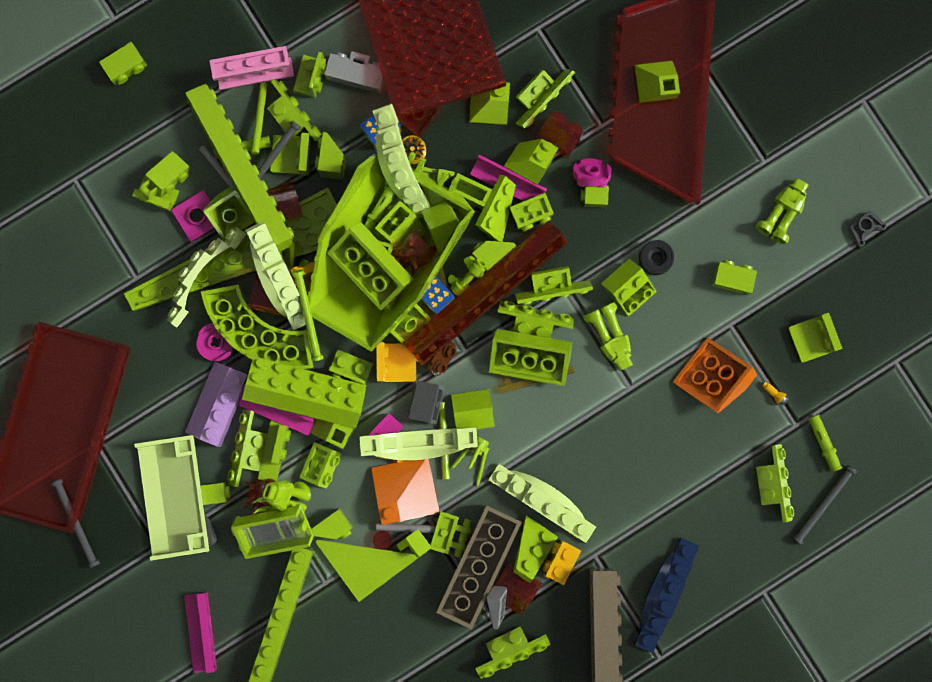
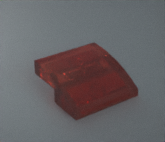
[266,181,303,220]

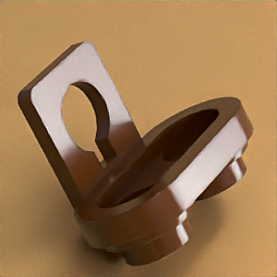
[418,339,457,376]

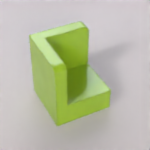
[396,529,432,558]

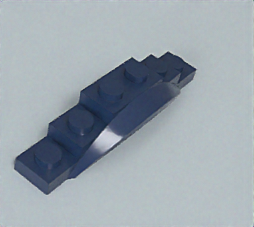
[635,538,699,653]

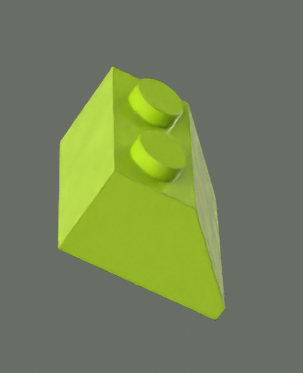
[504,139,558,185]

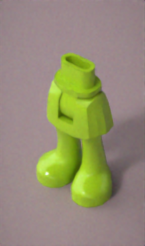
[755,178,809,245]
[583,302,633,371]
[263,480,311,512]

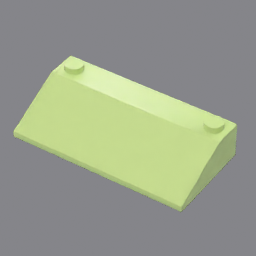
[134,435,210,561]

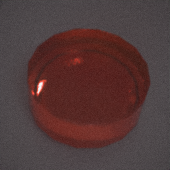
[373,530,392,550]

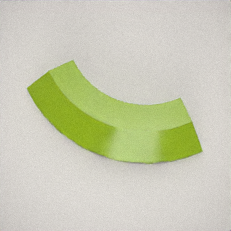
[201,284,314,369]

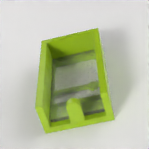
[231,504,314,559]

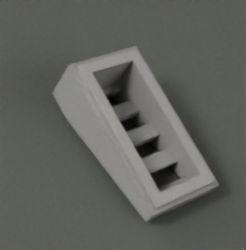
[487,586,507,629]

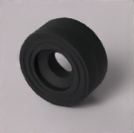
[639,240,674,275]

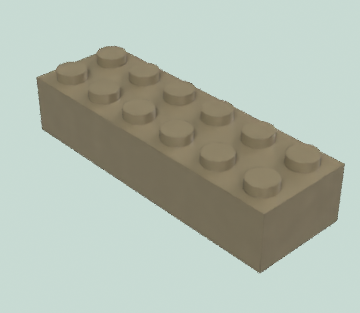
[436,505,522,630]
[589,568,623,682]

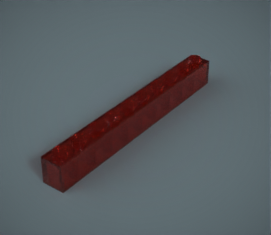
[403,221,567,366]

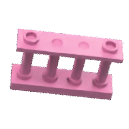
[210,46,294,90]

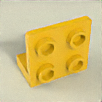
[376,342,416,382]
[542,540,581,585]

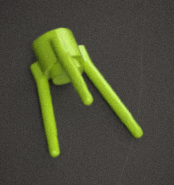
[451,436,489,486]

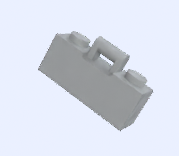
[324,51,386,94]

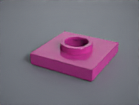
[171,190,215,242]

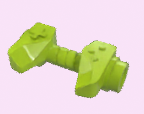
[448,256,486,296]

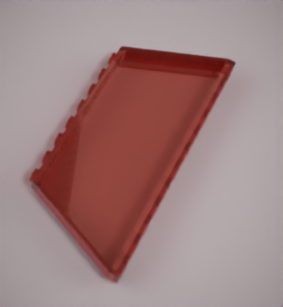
[607,0,715,205]

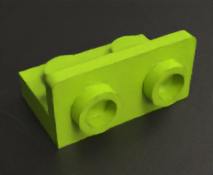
[510,193,554,232]
[329,350,374,385]
[299,442,341,488]

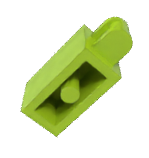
[139,151,189,200]

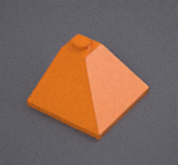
[673,338,757,414]
[371,459,440,525]

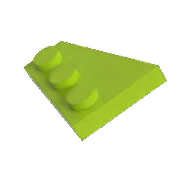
[475,175,516,242]
[514,515,558,583]

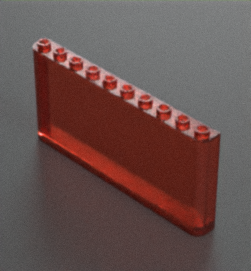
[0,322,130,533]

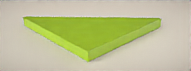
[315,539,418,602]

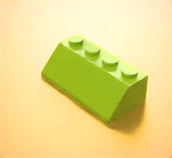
[327,222,414,311]
[489,329,573,386]

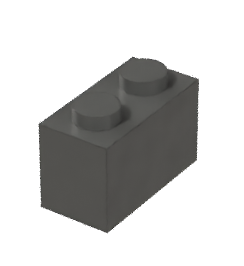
[408,381,445,425]

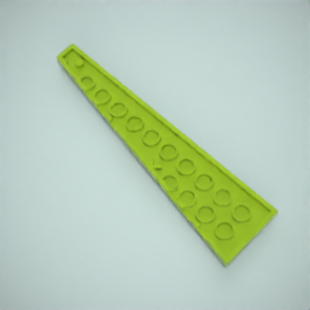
[124,188,337,311]

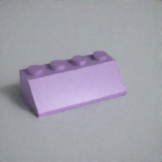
[185,362,248,447]

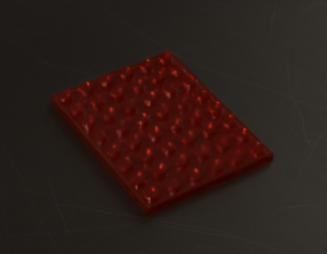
[359,0,506,118]

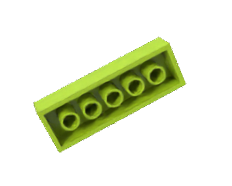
[242,356,367,429]

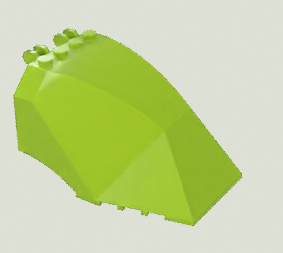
[308,152,475,352]

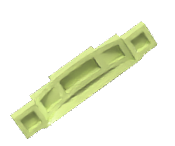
[372,103,431,218]
[245,221,306,330]
[167,227,246,327]
[359,427,478,460]
[489,464,596,543]

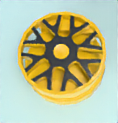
[402,136,426,165]

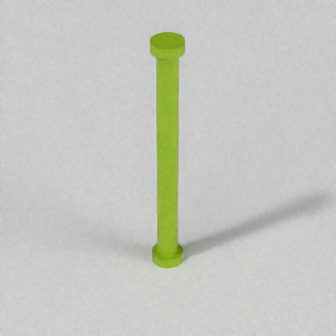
[292,269,324,361]

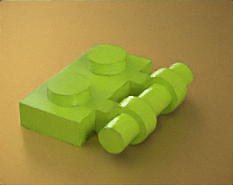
[430,511,472,558]

